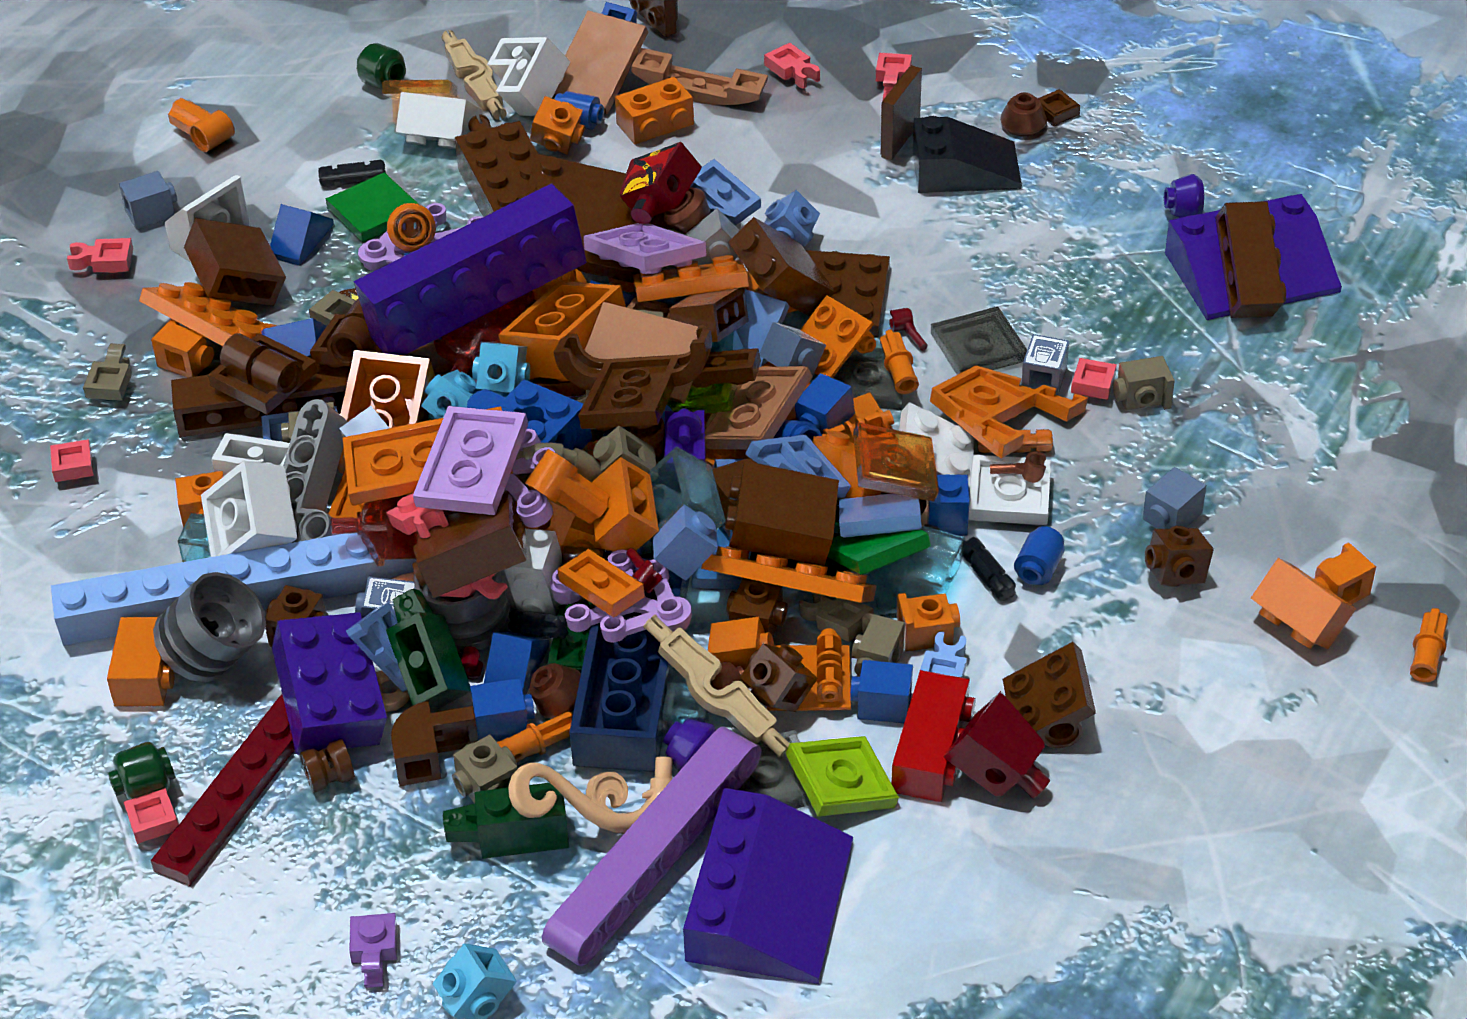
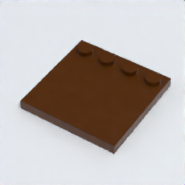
[526,153,666,283]

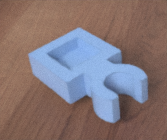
[920,631,967,678]

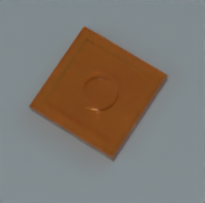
[382,79,458,99]
[853,422,939,502]

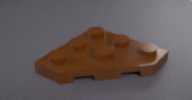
[806,250,890,337]

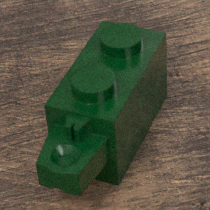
[386,589,471,709]
[443,783,569,859]

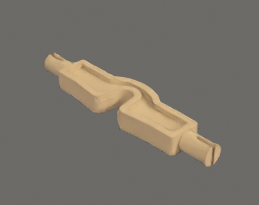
[442,30,507,120]
[643,614,789,758]

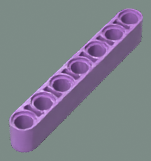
[542,726,761,966]

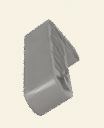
[283,399,349,543]

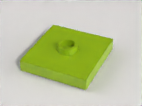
[786,736,899,817]

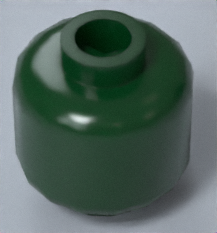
[356,43,406,90]
[107,742,176,800]

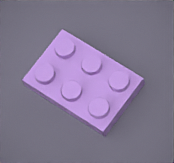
[584,223,706,274]
[413,406,528,515]

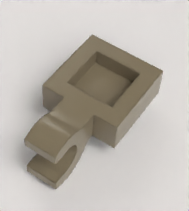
[83,343,132,401]

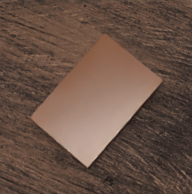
[552,10,648,114]
[585,302,698,404]
[705,366,812,450]

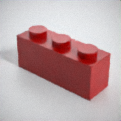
[891,670,976,802]

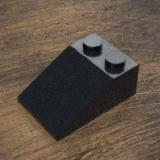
[913,116,1022,193]

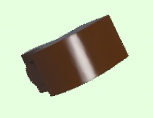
[391,701,478,787]

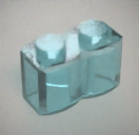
[888,526,965,598]

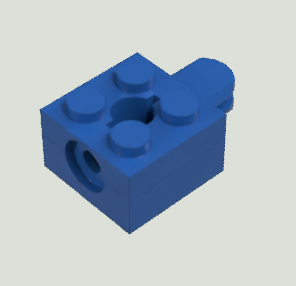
[467,379,593,450]

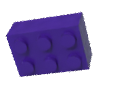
[272,612,387,755]

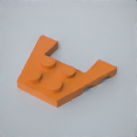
[930,365,1088,458]

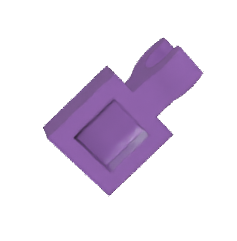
[349,913,397,988]

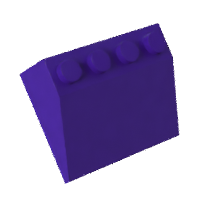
[1165,194,1342,320]
[683,788,853,985]

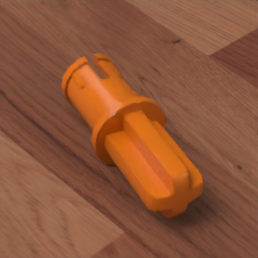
[880,329,919,395]
[1410,608,1448,682]
[497,712,573,762]

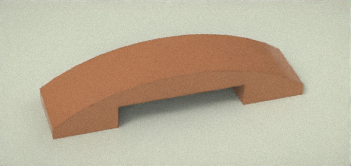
[631,48,768,105]

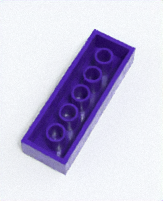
[353,184,587,356]

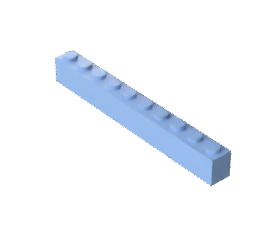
[51,515,448,646]

